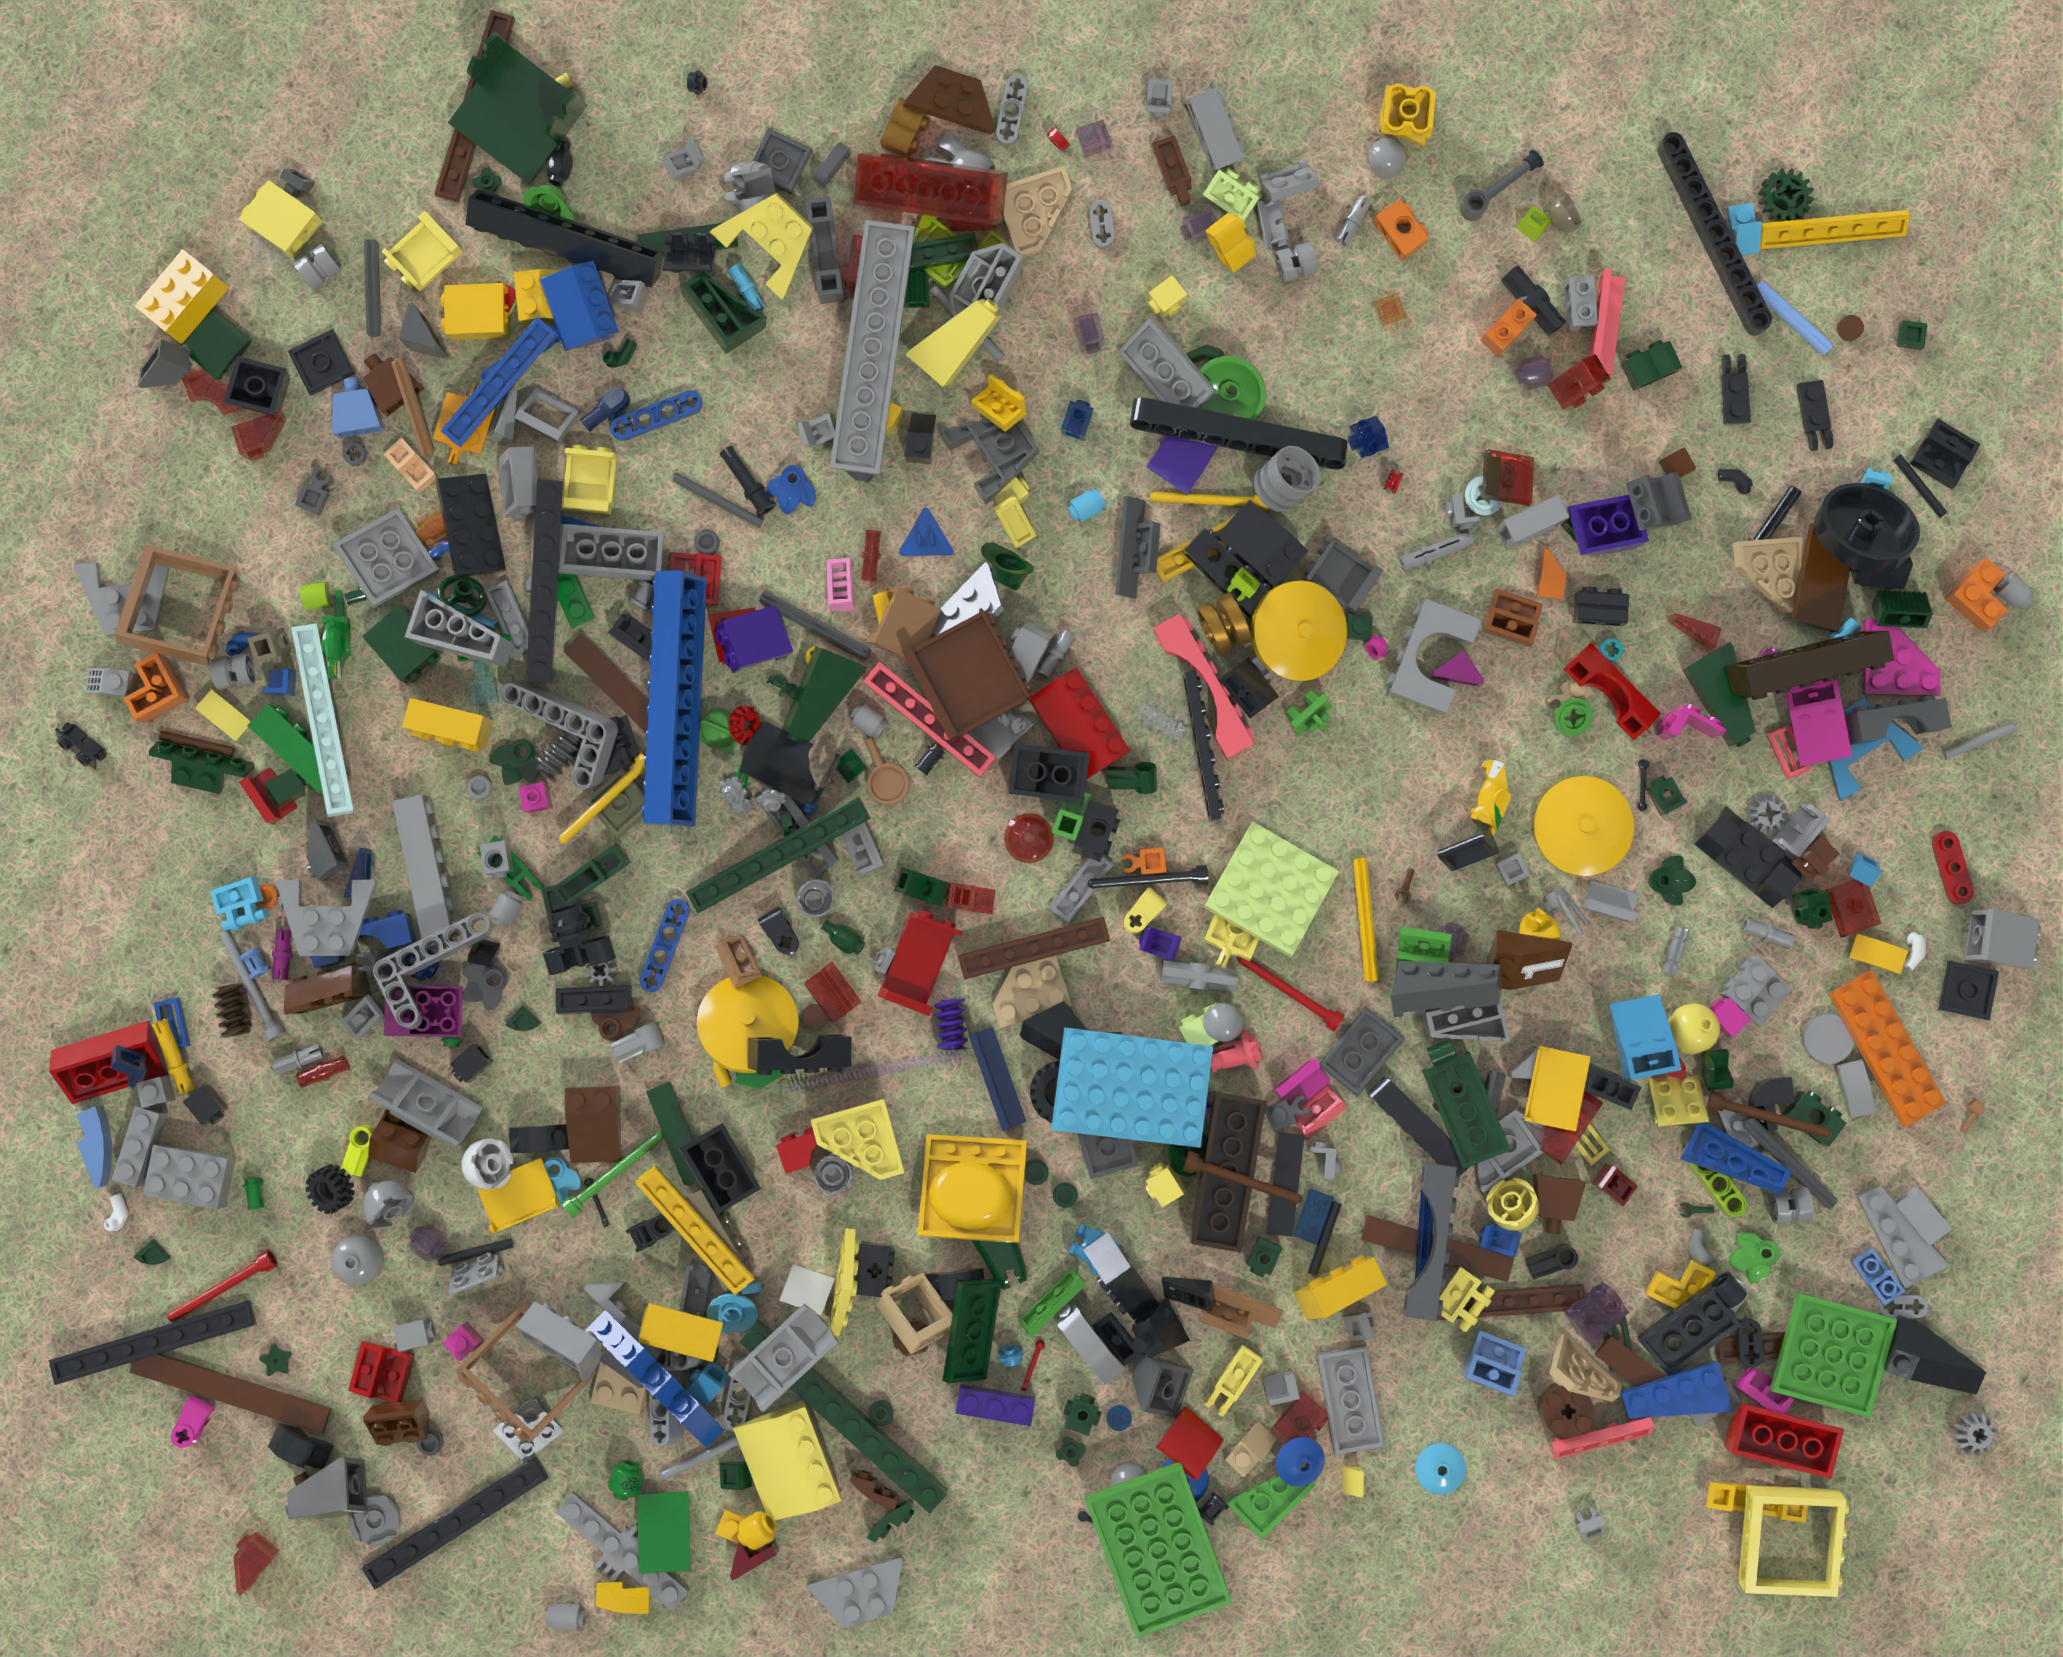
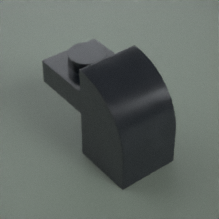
[1748,1076,1795,1131]
[509,1124,569,1153]
[925,1268,985,1301]
[268,1423,334,1469]

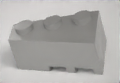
[1181,87,1244,170]

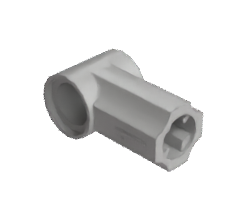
[610,1022,665,1063]

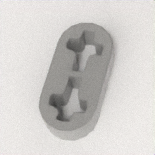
[1089,201,1114,249]
[1877,1294,1928,1318]

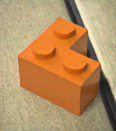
[1944,558,2008,632]
[123,653,189,723]

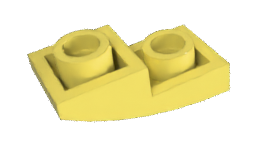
[194,690,251,741]

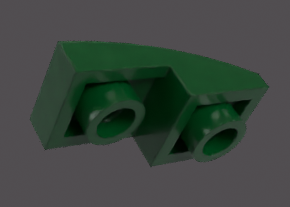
[867,1499,915,1543]

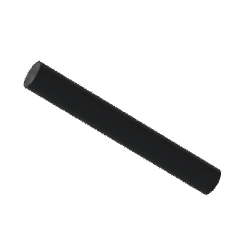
[1893,454,1947,518]
[1308,1201,1342,1276]
[438,1238,514,1266]

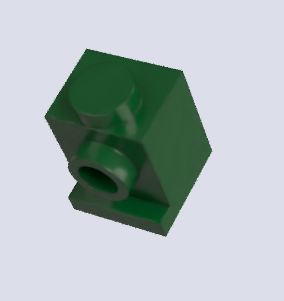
[1646,775,1688,816]
[1246,1236,1283,1277]

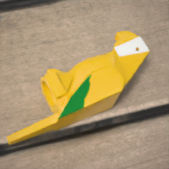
[1469,760,1511,836]

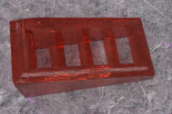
[1667,613,1722,649]

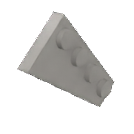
[1856,1185,1950,1288]

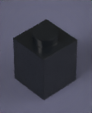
[450,1043,493,1083]
[183,1085,228,1125]

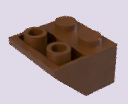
[368,1109,432,1173]
[363,1399,429,1446]

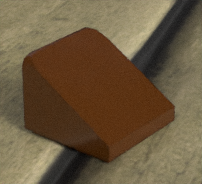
[1659,447,1696,478]

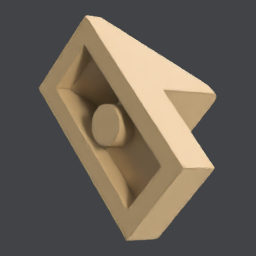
[1224,1421,1277,1478]

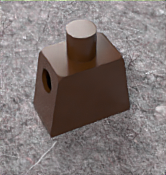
[363,354,425,417]
[1533,1174,1586,1234]

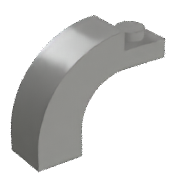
[1053,1299,1125,1385]

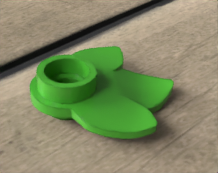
[1729,1232,1780,1283]

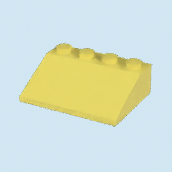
[733,1400,841,1520]

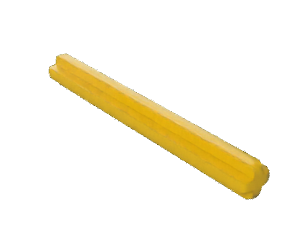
[1353,858,1379,982]

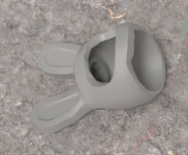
[918,134,996,200]

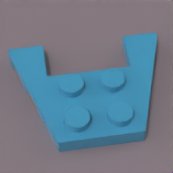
[1829,698,1924,801]

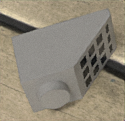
[85,668,139,698]

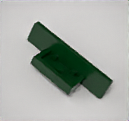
[149,741,254,794]

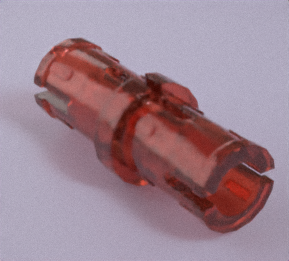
[861,530,881,582]
[296,1055,350,1088]

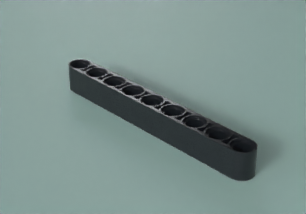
[1657,132,1772,336]
[1130,397,1348,470]

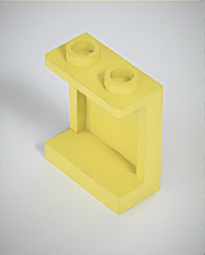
[239,180,322,260]
[382,211,463,292]
[563,445,618,516]

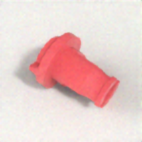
[1211,1029,1263,1072]

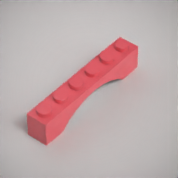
[1153,614,1255,760]

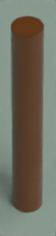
[159,730,235,757]

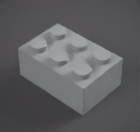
[143,1143,236,1209]

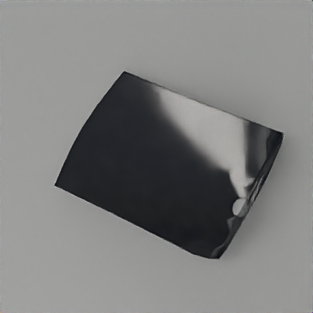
[740,721,841,804]

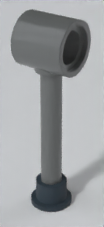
[1460,149,1544,221]

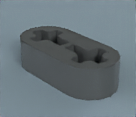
[813,142,851,187]

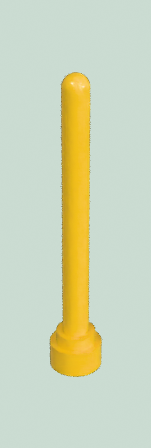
[1150,492,1268,513]
[559,752,646,844]

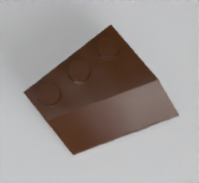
[284,962,372,1015]

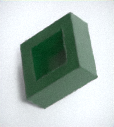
[1897,320,1927,350]
[1346,613,1373,641]

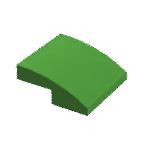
[1396,926,1452,970]

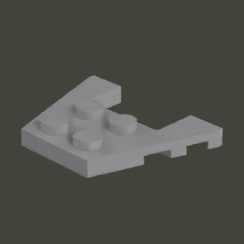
[74,562,170,636]
[276,880,377,956]

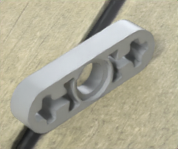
[996,75,1028,147]
[723,1356,751,1431]

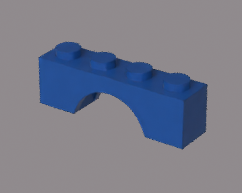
[311,910,417,968]

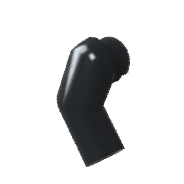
[1718,469,1753,494]

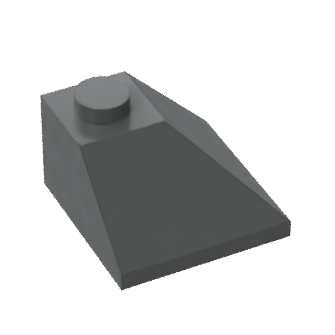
[306,820,350,881]
[1132,1353,1193,1418]

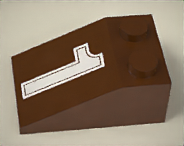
[1486,930,1572,990]

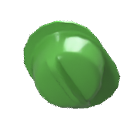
[523,184,575,221]
[699,707,748,754]

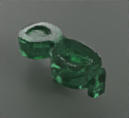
[766,675,799,700]

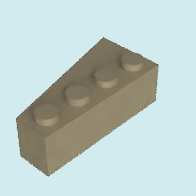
[686,1189,756,1292]

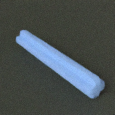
[1757,281,1833,355]

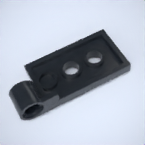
[1637,1272,1747,1376]

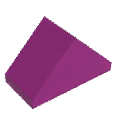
[1431,651,1484,687]

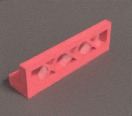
[1587,269,1625,376]

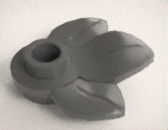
[461,964,508,1011]

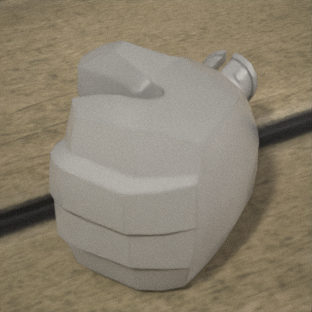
[725,161,775,213]

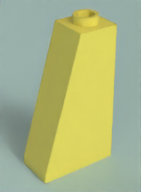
[906,299,1003,387]

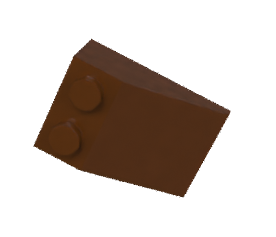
[565,1086,621,1163]

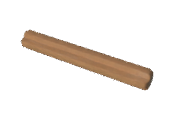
[392,359,434,456]

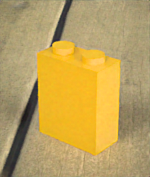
[441,283,510,340]

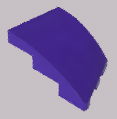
[1146,435,1218,495]

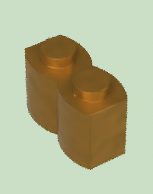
[880,97,930,158]

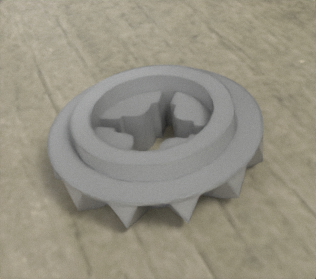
[1747,794,1788,834]

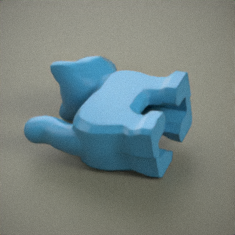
[1067,1223,1121,1276]

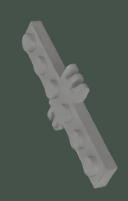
[556,1491,689,1611]

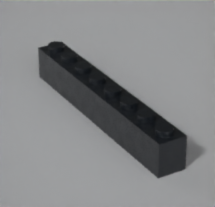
[465,189,664,288]
[526,477,565,683]

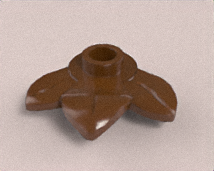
[591,1007,640,1041]

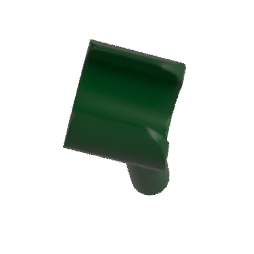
[1679,1202,1714,1218]

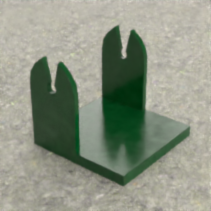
[448,32,588,185]

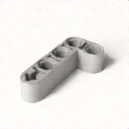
[649,1350,703,1447]

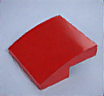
[668,552,722,605]
[348,1341,415,1403]
[1156,1406,1224,1481]

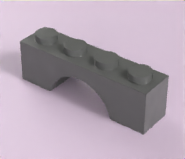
[805,196,845,304]
[1845,695,1952,745]

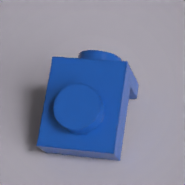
[1479,1223,1522,1257]

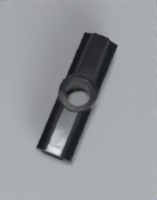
[1501,265,1566,337]

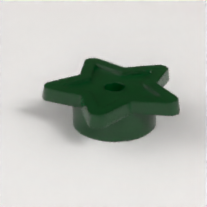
[259,1343,292,1376]

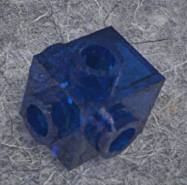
[1348,416,1389,458]

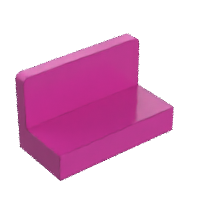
[1274,1058,1330,1106]

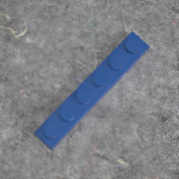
[440,317,557,448]

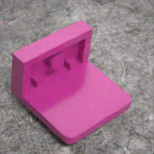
[1656,704,1726,740]

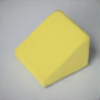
[1342,1467,1364,1497]

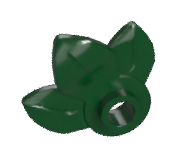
[489,739,538,785]
[1648,856,1697,906]

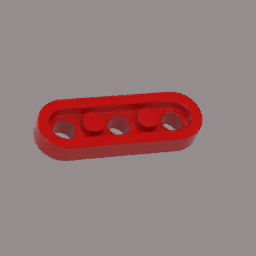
[1932,831,1974,905]

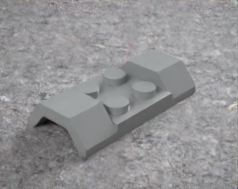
[368,1058,483,1148]
[728,1304,839,1412]

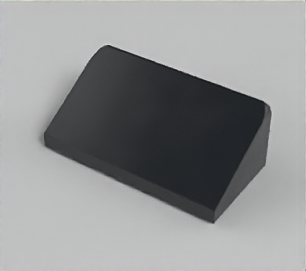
[1092,1312,1142,1366]

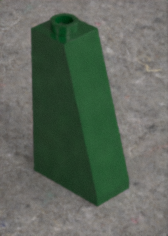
[1682,642,1756,748]
[782,646,867,743]

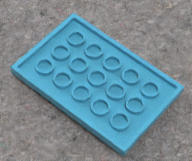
[1051,1027,1213,1148]

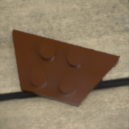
[903,65,995,134]

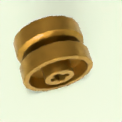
[1196,592,1252,656]

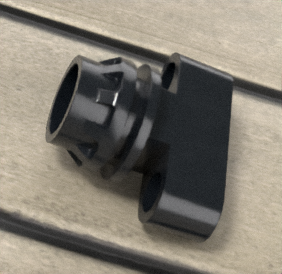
[542,903,616,975]

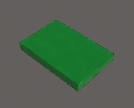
[637,1491,691,1574]

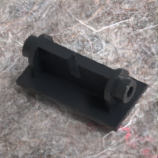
[55,722,107,770]

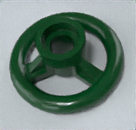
[437,575,487,617]

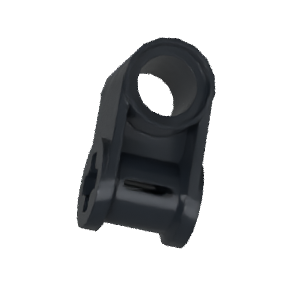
[757,906,799,955]
[625,1213,675,1253]

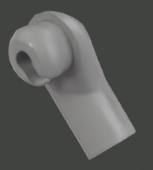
[1688,1228,1713,1266]

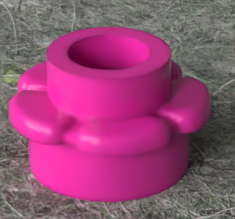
[1365,636,1388,659]

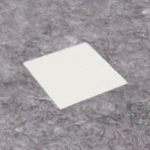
[779,1264,835,1315]

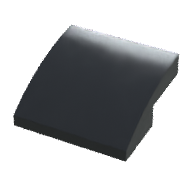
[1909,418,1980,489]

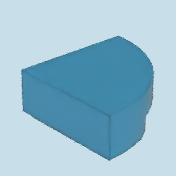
[726,1282,762,1296]

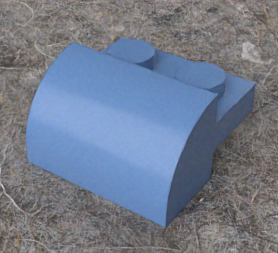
[1463,1330,1527,1397]

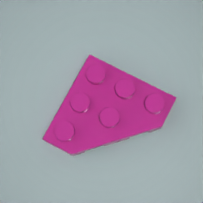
[1863,620,1940,696]

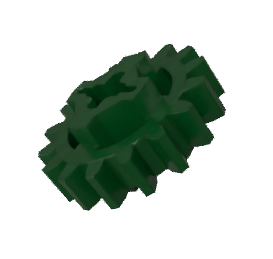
[1758,168,1814,222]

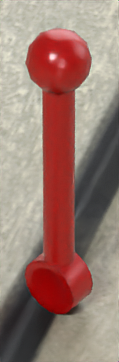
[1021,1340,1045,1391]

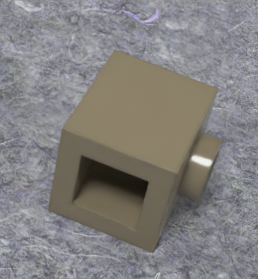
[247,627,291,662]

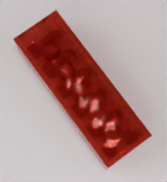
[854,152,1008,225]

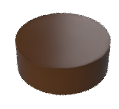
[1837,315,1864,341]
[802,1004,828,1029]

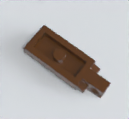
[1151,135,1192,207]

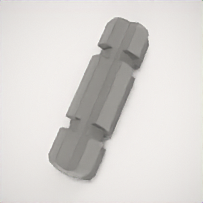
[1662,927,1690,976]

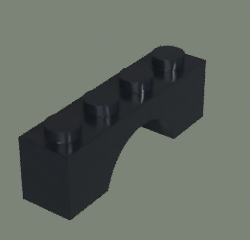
[748,1034,852,1075]

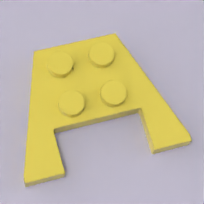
[710,193,814,300]

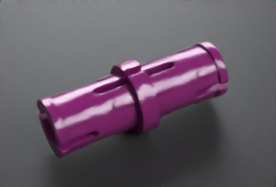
[272,929,293,980]

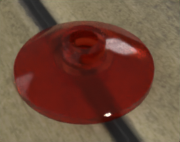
[1004,813,1054,863]

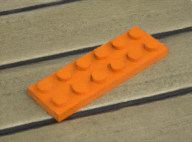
[1828,970,1946,1128]

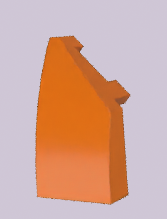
[1537,547,1567,599]

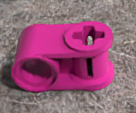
[171,1396,215,1448]

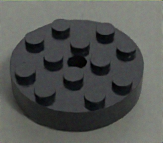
[1814,483,1920,573]

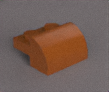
[1482,588,1543,648]

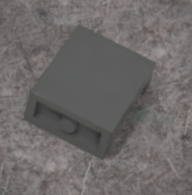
[1626,472,1692,531]
[1304,537,1383,614]

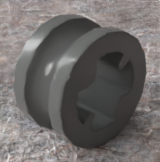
[343,442,367,466]

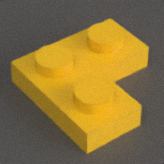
[1645,1259,1716,1308]

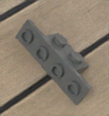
[1115,496,1161,599]

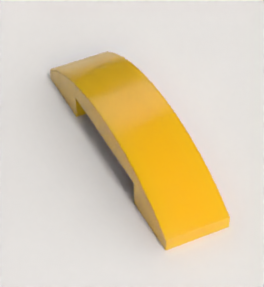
[1706,1481,1808,1523]

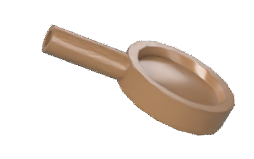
[864,738,909,806]

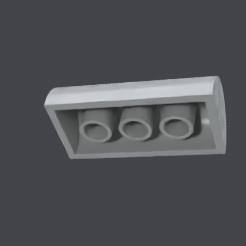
[559,524,664,581]

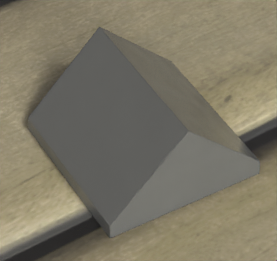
[399,302,448,359]

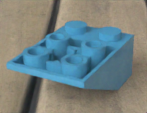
[1608,994,1681,1080]

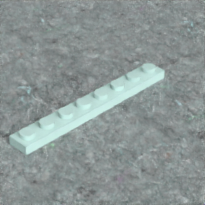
[291,623,353,817]

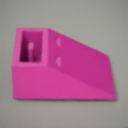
[1786,680,1852,766]

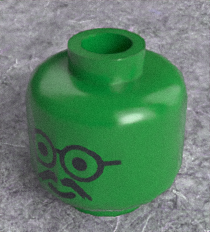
[607,1460,645,1501]

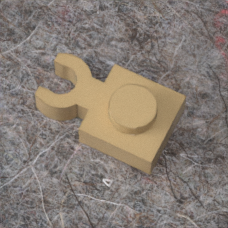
[1546,678,1594,714]

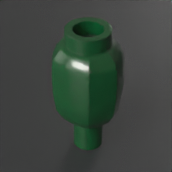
[821,921,866,955]

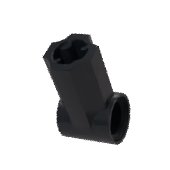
[1525,1243,1579,1280]

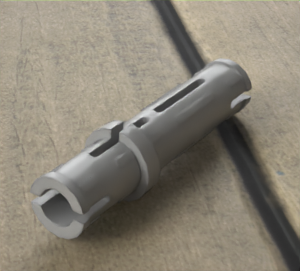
[1399,531,1474,572]

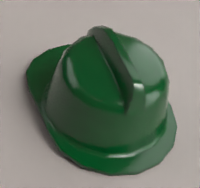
[980,543,1034,590]

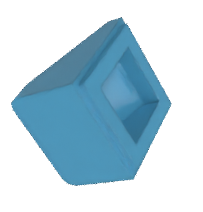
[1850,852,1881,886]

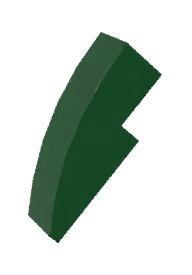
[551,842,631,906]

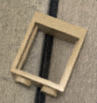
[876,1273,953,1354]

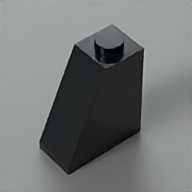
[1020,1001,1087,1061]

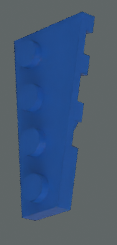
[1680,1122,1791,1194]
[1620,1361,1734,1419]

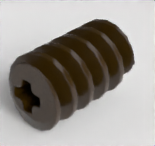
[212,983,252,1038]

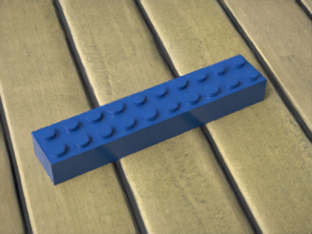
[642,571,707,827]

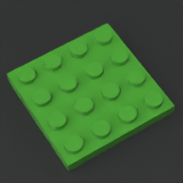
[1770,1292,1897,1418]

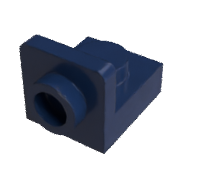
[111,1045,147,1088]

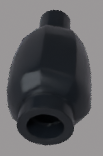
[547,141,573,187]

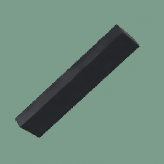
[1267,1133,1305,1237]

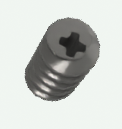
[534,729,582,783]

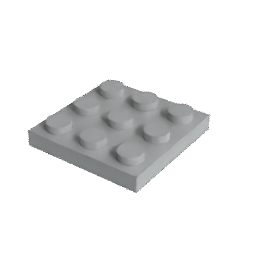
[333,508,439,608]

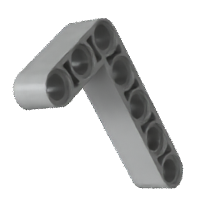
[500,680,618,790]
[373,913,493,1030]

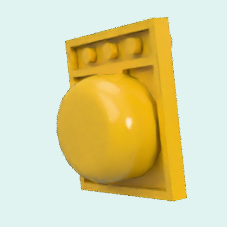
[918,1134,1028,1243]

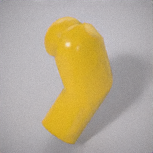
[713,1061,732,1088]

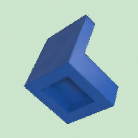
[263,668,296,696]

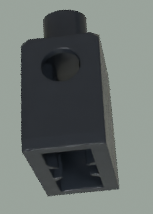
[1132,1297,1190,1358]

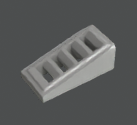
[487,388,517,444]

